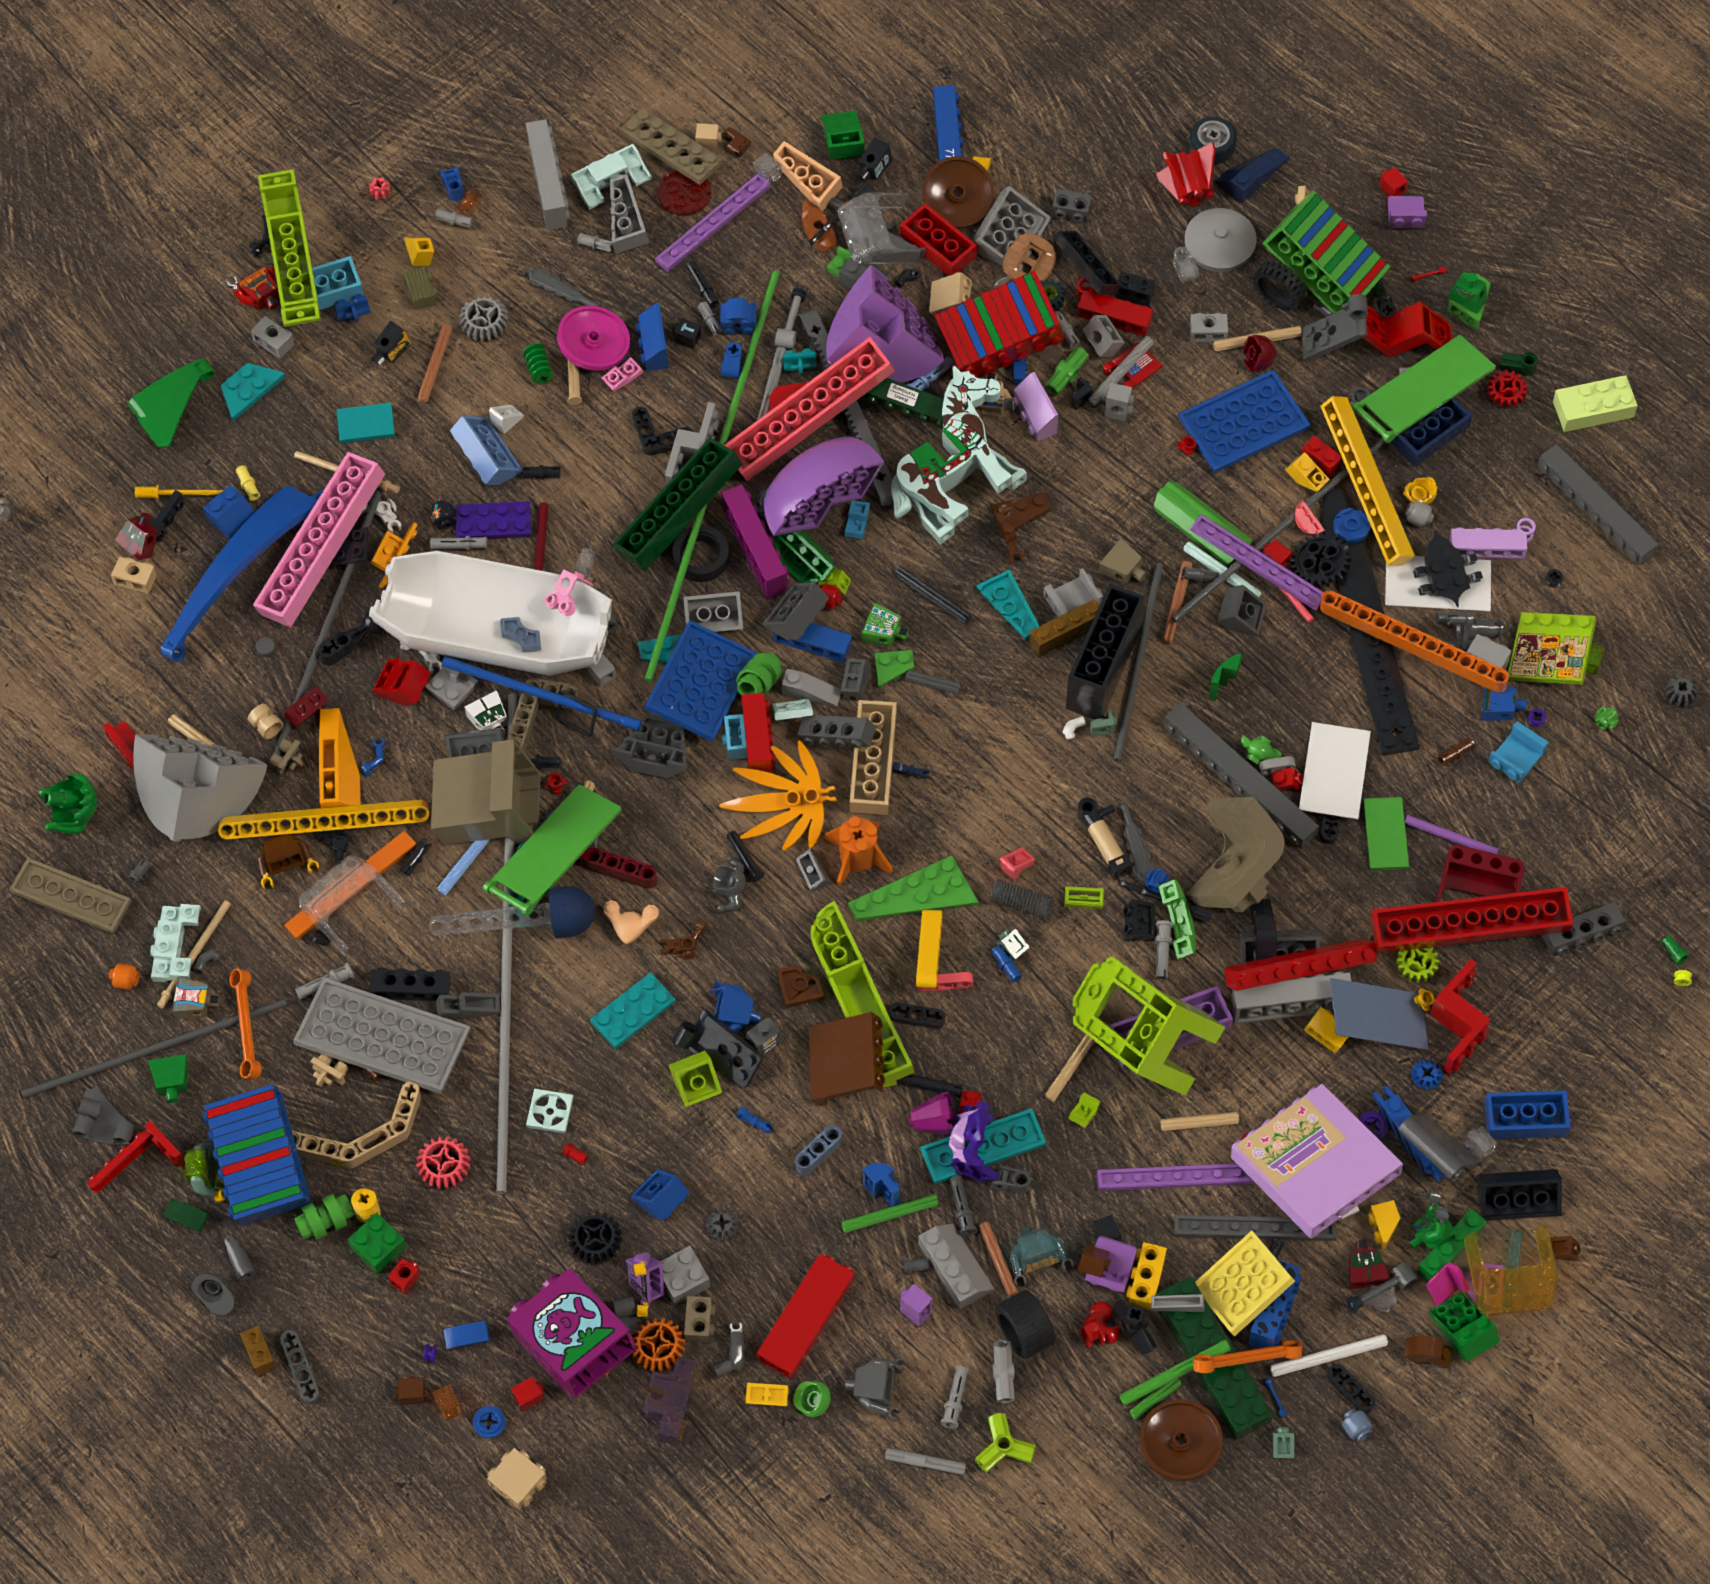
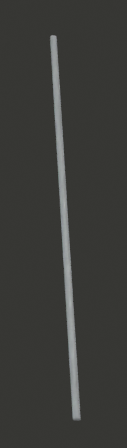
[496,693,518,1194]

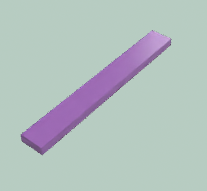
[655,173,771,272]
[1190,514,1324,611]
[1097,1163,1256,1191]

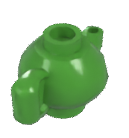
[1241,735,1282,765]

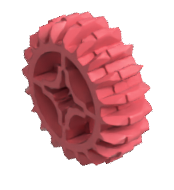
[416,1136,470,1189]

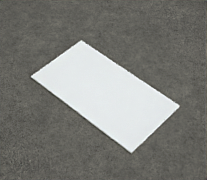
[1385,556,1491,611]
[1299,722,1371,819]

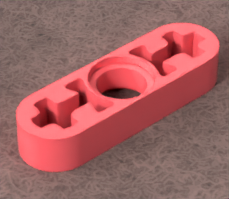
[917,972,974,992]

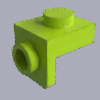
[818,569,851,595]
[1068,1093,1100,1128]

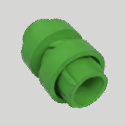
[737,653,782,696]
[294,1193,355,1241]

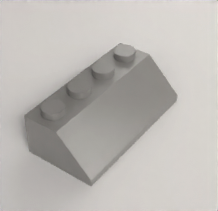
[918,1224,995,1310]

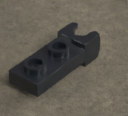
[150,490,184,542]

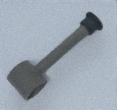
[1346,1262,1418,1313]

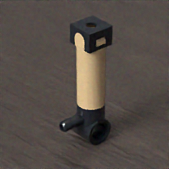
[1077,797,1132,880]

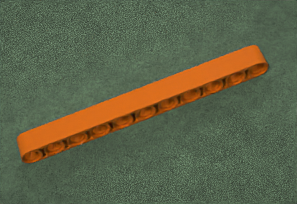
[1320,591,1509,693]

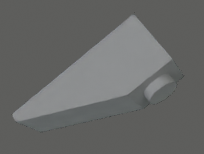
[782,669,842,708]

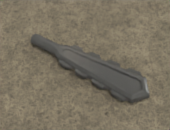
[528,268,600,307]
[1120,804,1155,883]

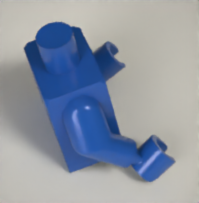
[712,981,761,1033]

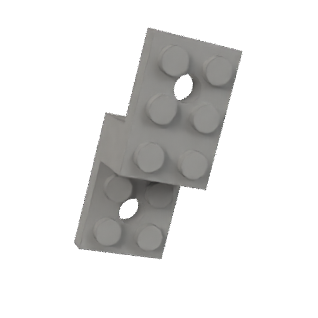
[665,402,719,485]

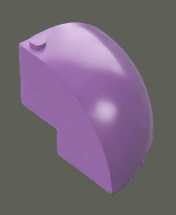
[826,265,944,383]
[764,436,884,536]

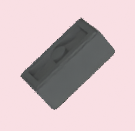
[796,849,832,891]

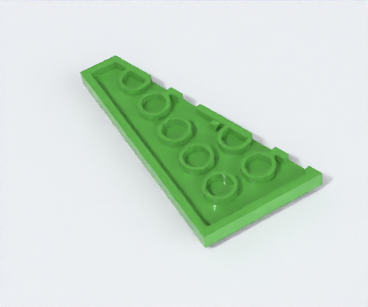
[848,855,979,922]

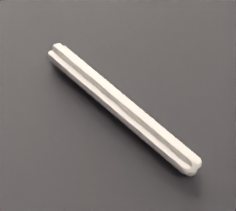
[1270,1334,1388,1377]

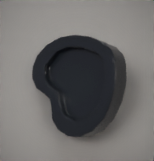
[311,929,331,946]

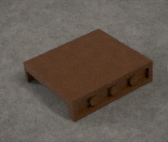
[809,1012,885,1107]

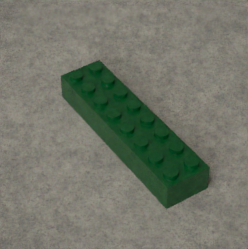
[612,437,743,572]
[1156,1276,1273,1440]

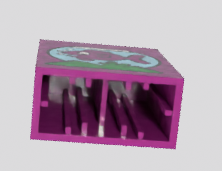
[506,1268,637,1401]

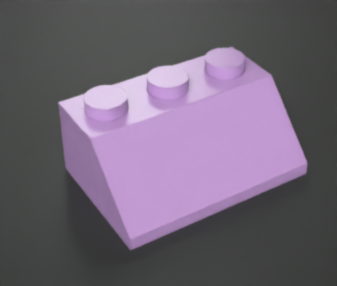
[1012,372,1058,442]

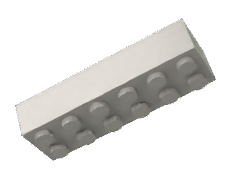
[525,119,570,231]
[1230,972,1351,1024]

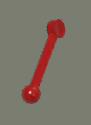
[1411,266,1446,282]

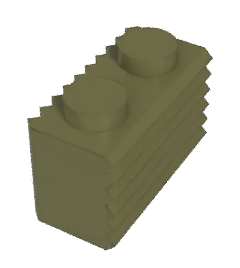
[404,266,438,310]

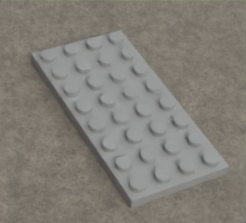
[293,978,470,1094]

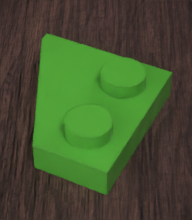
[875,650,914,689]

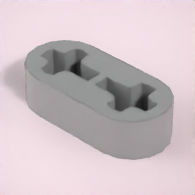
[1259,756,1296,776]

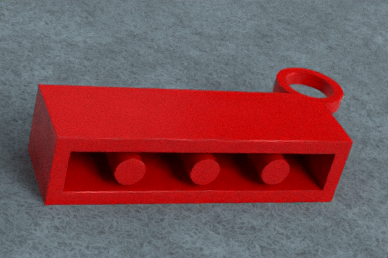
[1076,278,1153,337]

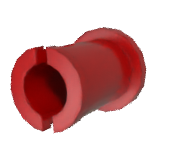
[562,1143,589,1166]

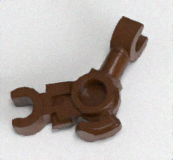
[995,512,1023,563]
[660,919,708,960]

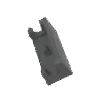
[841,658,870,702]

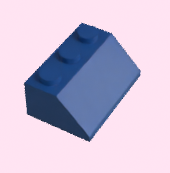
[636,303,668,371]

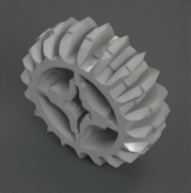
[459,295,508,342]

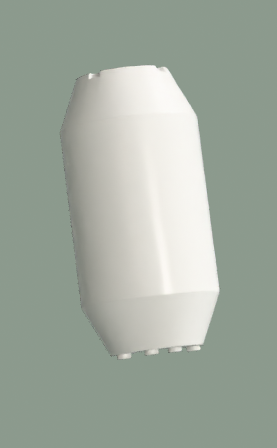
[369,551,612,676]

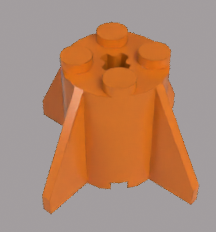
[824,816,893,886]

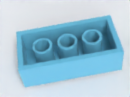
[312,256,364,310]

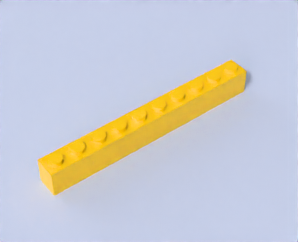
[1320,396,1415,566]

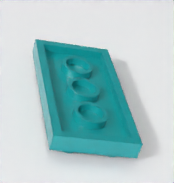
[590,972,676,1050]

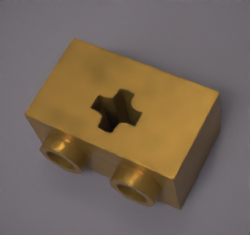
[240,1325,277,1376]

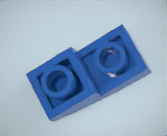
[444,1321,490,1350]

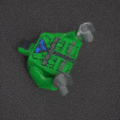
[1408,1189,1457,1249]

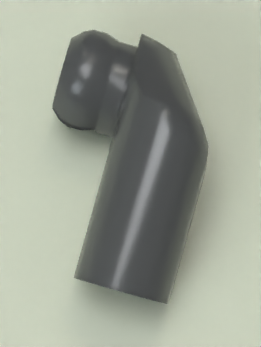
[193,949,220,973]

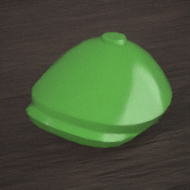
[793,1381,830,1417]

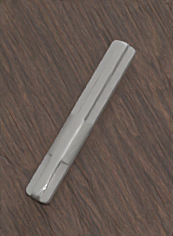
[885,1448,966,1475]

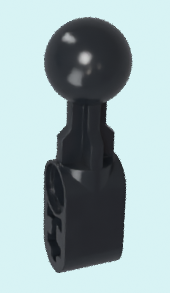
[318,611,384,666]

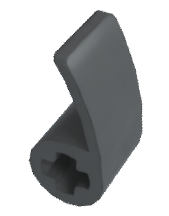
[613,1296,641,1336]

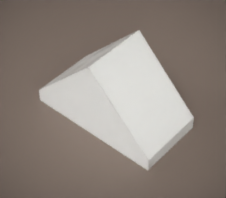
[489,405,524,434]

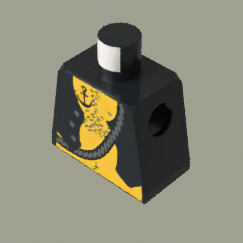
[372,320,412,366]

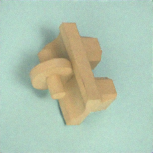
[310,1054,348,1087]

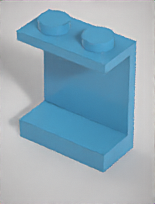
[1489,721,1549,783]

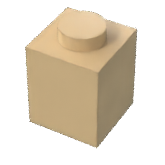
[695,123,722,149]

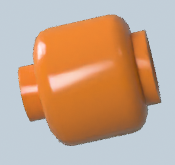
[109,963,140,990]

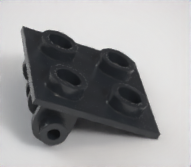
[332,527,368,570]

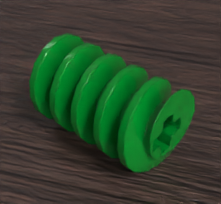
[523,343,554,384]

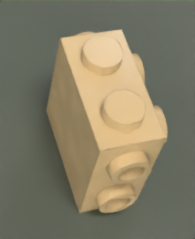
[929,272,972,317]
[487,1448,547,1510]

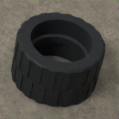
[995,1290,1056,1359]

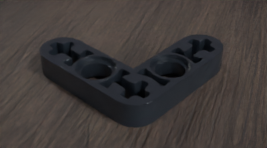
[632,407,693,455]

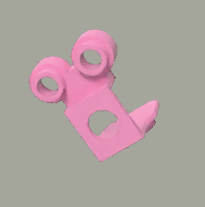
[545,570,593,616]

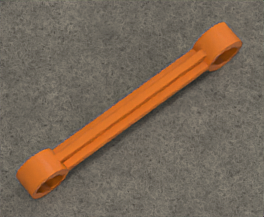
[229,968,261,1080]
[1193,1340,1302,1373]

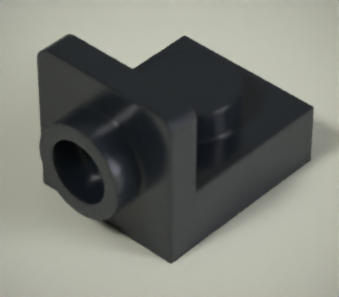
[1071,377,1093,410]

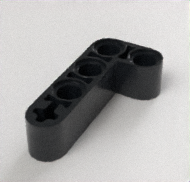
[1250,899,1277,961]

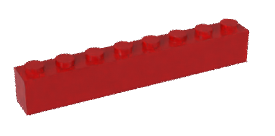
[1224,938,1377,991]

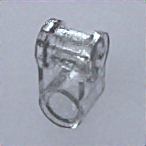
[1173,247,1200,283]

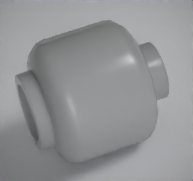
[1405,500,1434,528]

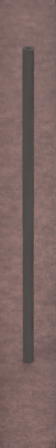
[1113,563,1163,762]

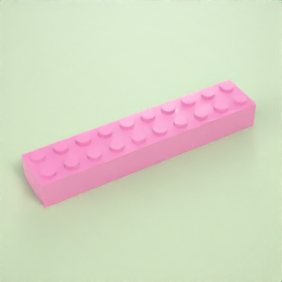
[253,452,385,628]

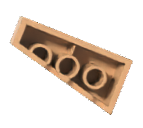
[773,141,843,212]

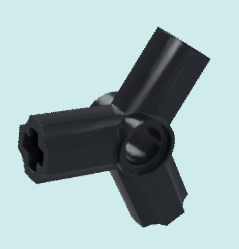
[1113,1299,1157,1355]

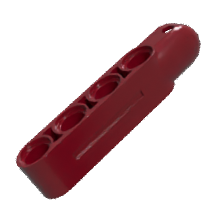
[574,847,658,889]

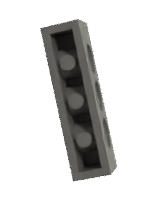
[797,715,876,749]
[1542,902,1625,955]

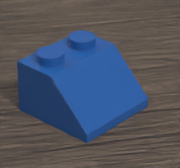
[203,485,255,540]
[630,1169,690,1221]

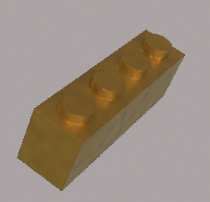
[1029,599,1100,656]

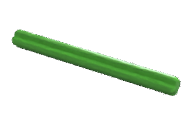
[1120,1340,1231,1405]

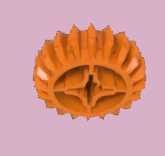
[632,1318,686,1372]

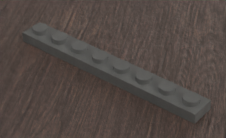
[1174,1215,1336,1241]

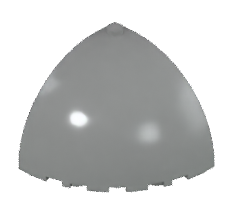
[133,734,267,842]

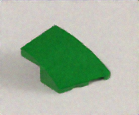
[1208,654,1242,701]

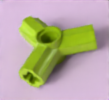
[975,1413,1036,1473]

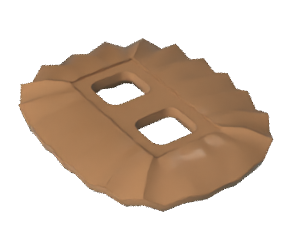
[1002,233,1056,282]

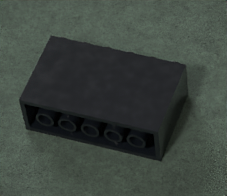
[1066,584,1145,720]

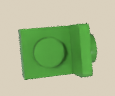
[827,246,854,278]

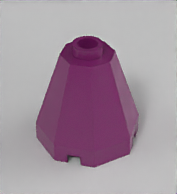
[908,1092,956,1136]

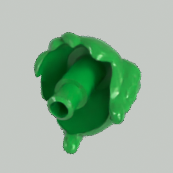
[39,774,97,834]

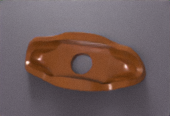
[801,199,837,252]

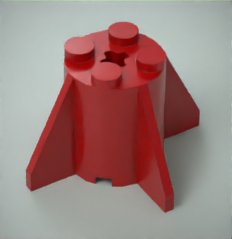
[1156,142,1216,208]

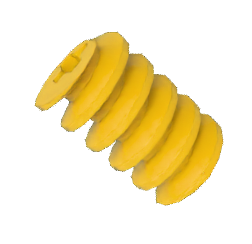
[351,1188,381,1223]

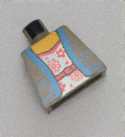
[172,977,220,1019]

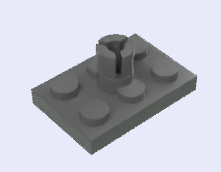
[445,728,503,758]

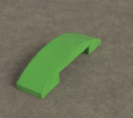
[1159,879,1196,960]

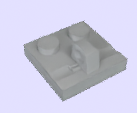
[425,667,479,710]

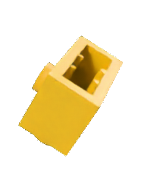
[1304,1007,1348,1053]

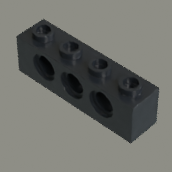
[369,968,451,1001]

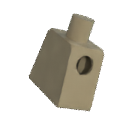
[1099,538,1146,584]

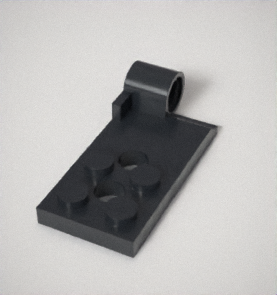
[673,1009,765,1089]

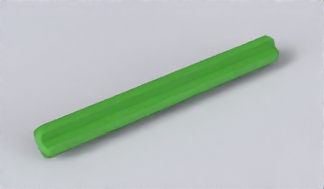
[842,1194,938,1233]

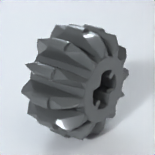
[1665,674,1698,707]

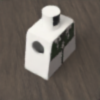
[465,691,508,736]

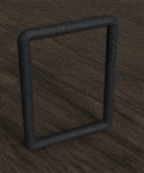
[556,690,597,737]

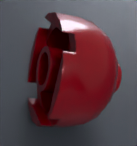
[1243,335,1277,371]

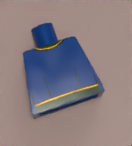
[1482,686,1527,721]

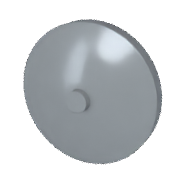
[1184,208,1257,272]

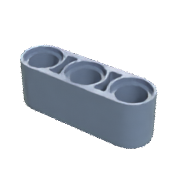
[795,1125,842,1176]

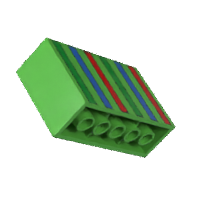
[1263,190,1390,314]

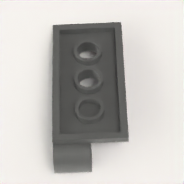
[1302,294,1368,362]

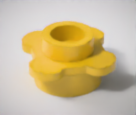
[1414,989,1435,1011]

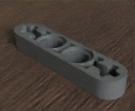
[280,1330,320,1405]

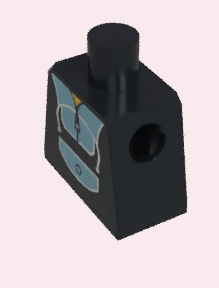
[857,137,893,182]

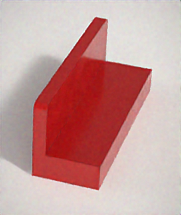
[103,721,135,770]

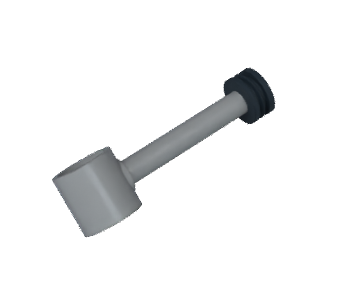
[775,288,807,349]

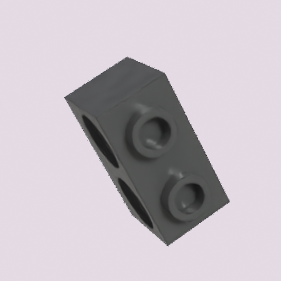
[1052,189,1092,223]

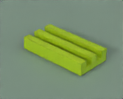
[1064,886,1104,909]

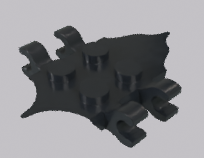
[1413,530,1483,607]

